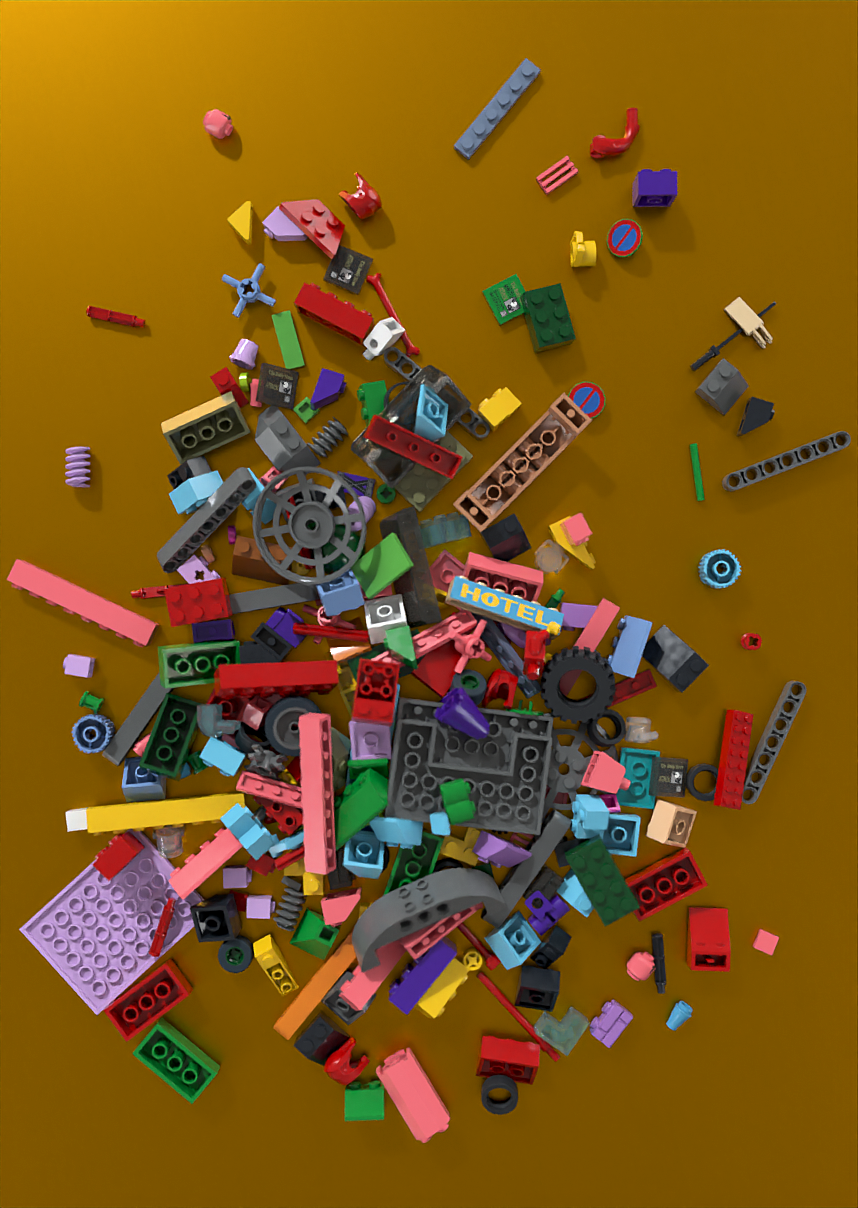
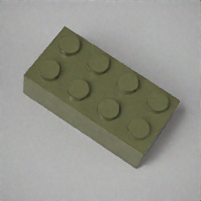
[161,391,250,464]
[392,430,473,513]

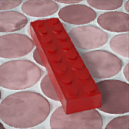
[364,415,463,479]
[714,710,754,810]

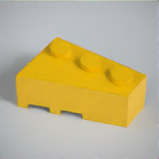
[414,958,469,1018]

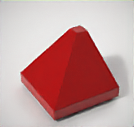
[229,889,249,912]

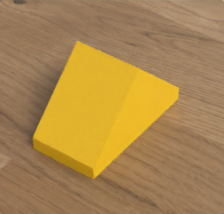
[227,201,253,245]

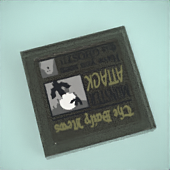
[323,245,373,295]
[256,363,299,410]
[649,756,688,798]

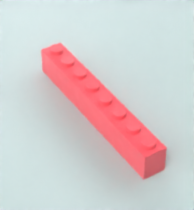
[7,559,159,647]
[298,713,336,875]

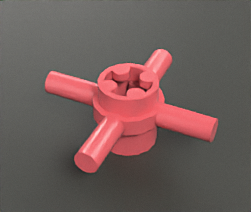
[302,604,357,645]
[450,619,492,674]

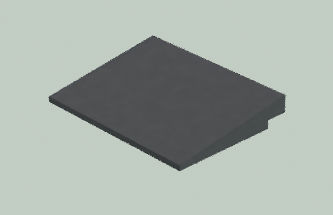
[385,697,553,835]

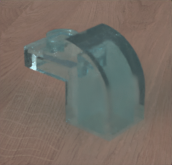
[197,704,241,738]

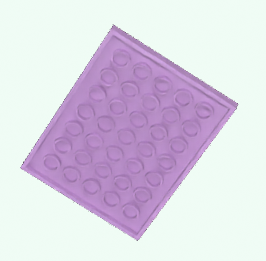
[19,829,204,1015]

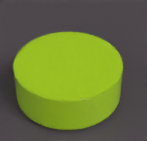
[239,372,251,392]

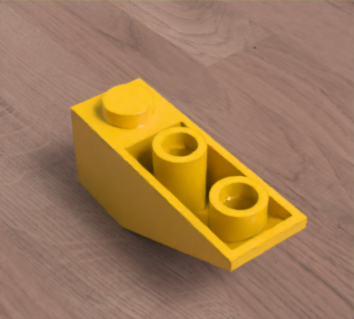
[548,516,596,570]
[253,934,299,996]

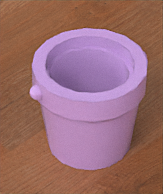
[229,339,259,370]

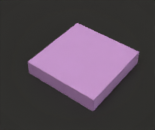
[349,721,392,760]

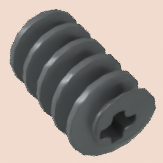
[307,417,349,458]
[273,888,308,931]

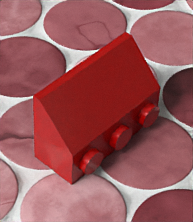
[476,1036,540,1085]

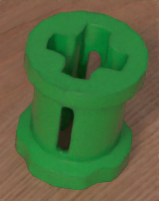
[79,691,104,714]
[187,750,209,775]

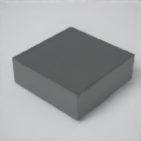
[281,876,303,891]

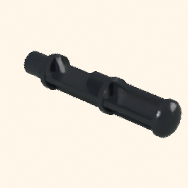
[652,933,667,994]

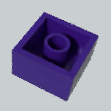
[632,169,677,207]

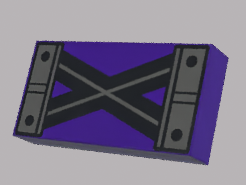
[337,471,375,498]

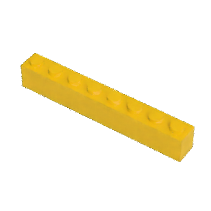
[86,792,245,836]

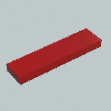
[579,669,657,708]

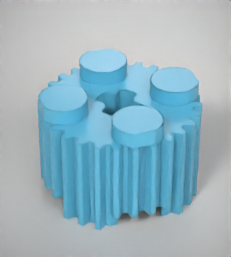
[698,549,741,589]

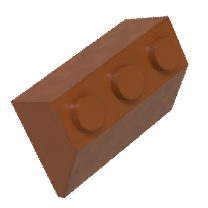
[232,536,293,585]

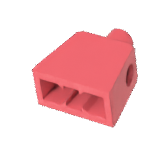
[580,751,630,794]

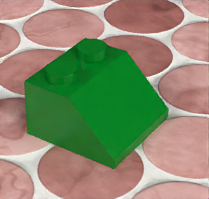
[345,1080,385,1121]

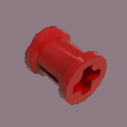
[741,633,762,650]

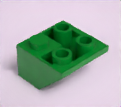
[290,908,341,960]

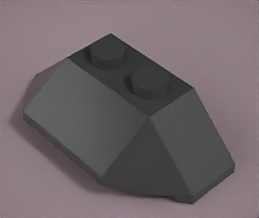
[255,403,321,475]

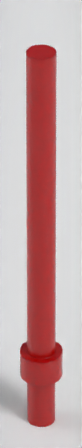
[476,971,560,1062]

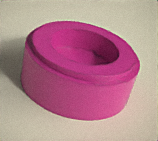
[228,525,236,545]

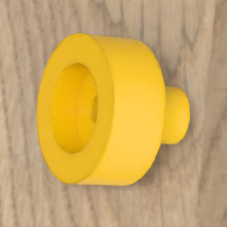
[292,560,311,576]

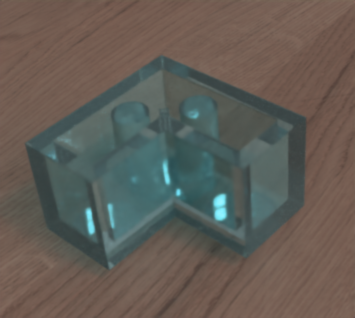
[414,512,472,550]
[534,1006,589,1056]

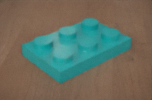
[616,747,660,809]

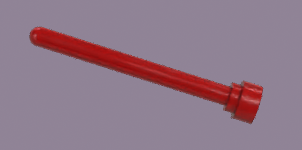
[457,922,501,971]

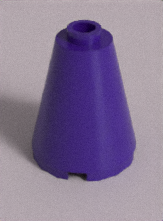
[435,687,490,739]

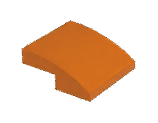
[326,617,372,665]

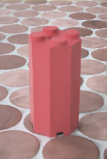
[376,1048,450,1143]

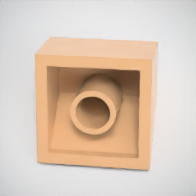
[646,799,697,848]

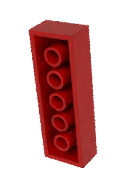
[214,660,339,700]

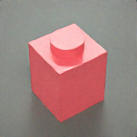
[241,695,273,730]

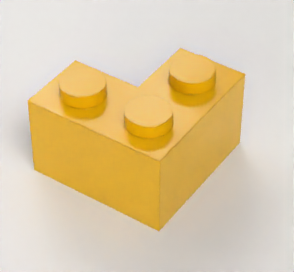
[478,387,522,432]
[439,827,489,866]
[284,853,325,895]

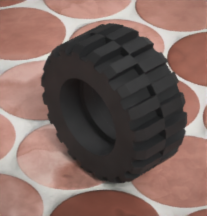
[540,646,615,724]

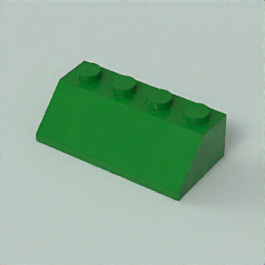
[334,768,388,851]

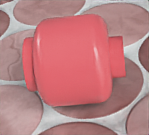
[203,109,233,139]
[627,951,656,981]

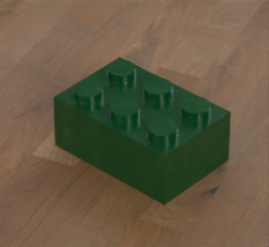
[520,283,576,353]

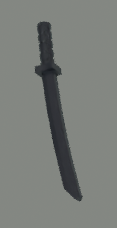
[690,301,776,372]

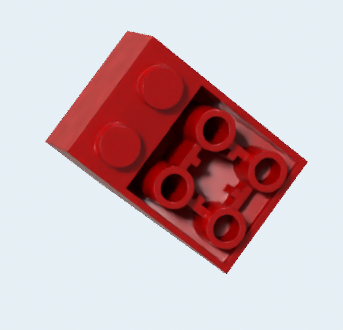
[352,659,400,726]
[687,907,731,972]

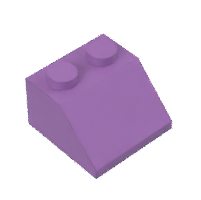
[472,830,532,868]

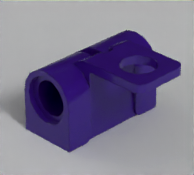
[265,606,307,649]
[192,619,235,643]
[525,890,570,936]

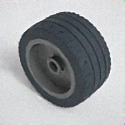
[265,695,322,757]

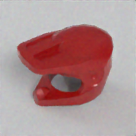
[339,172,382,220]
[482,668,519,709]
[324,1037,370,1086]

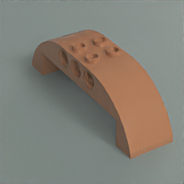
[453,393,592,532]

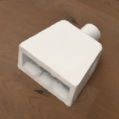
[362,317,406,360]

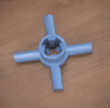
[222,263,276,318]

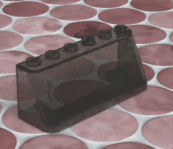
[351,365,472,489]
[380,506,442,628]

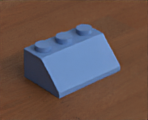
[607,615,652,678]

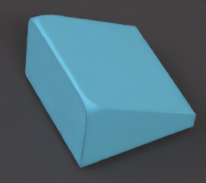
[430,812,450,835]

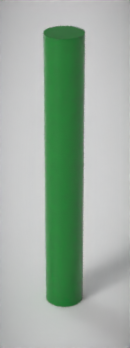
[690,443,705,501]

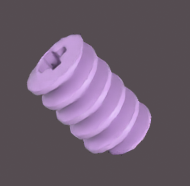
[65,446,90,487]
[343,496,376,531]

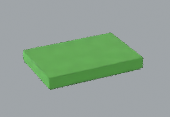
[351,533,414,599]

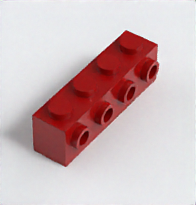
[239,770,303,835]

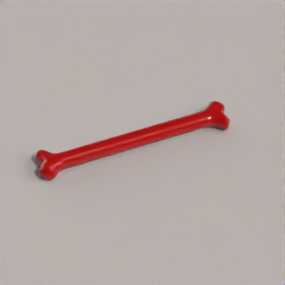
[366,273,420,358]

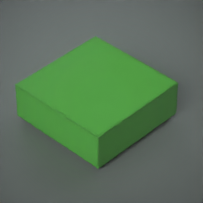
[293,397,320,424]

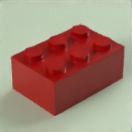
[164,578,233,627]

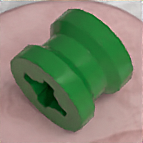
[376,484,396,504]

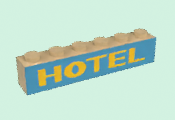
[445,576,564,640]

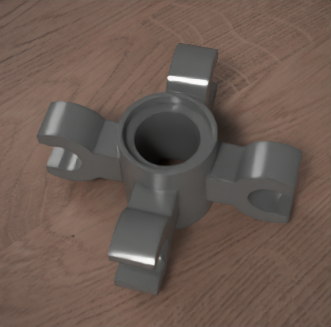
[244,745,288,781]

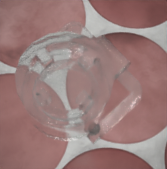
[534,539,569,574]
[625,717,659,743]
[152,825,186,858]

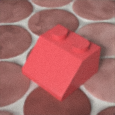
[321,887,362,927]

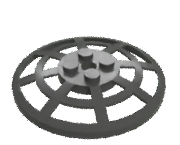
[253,466,367,585]
[541,713,620,823]

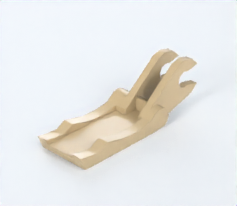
[723,297,773,349]

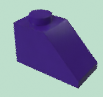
[310,368,347,410]

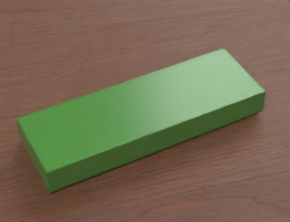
[272,310,305,371]

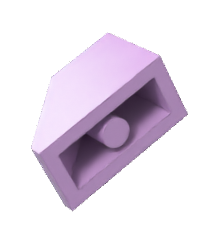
[262,206,307,241]

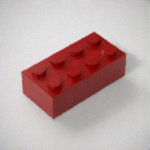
[294,282,375,347]
[625,847,708,922]
[103,958,193,1042]

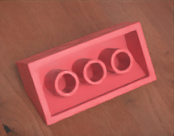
[462,552,543,602]
[169,827,243,900]

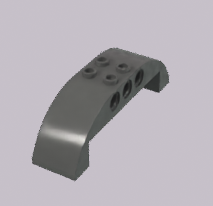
[352,868,507,973]

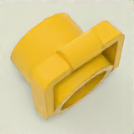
[570,231,596,267]

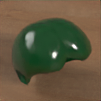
[312,522,366,575]

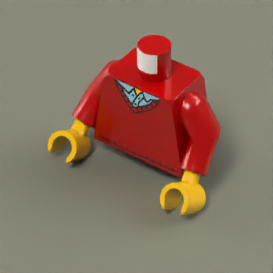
[523,621,561,680]

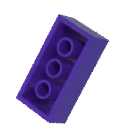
[388,936,457,1015]

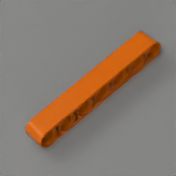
[273,926,356,1040]

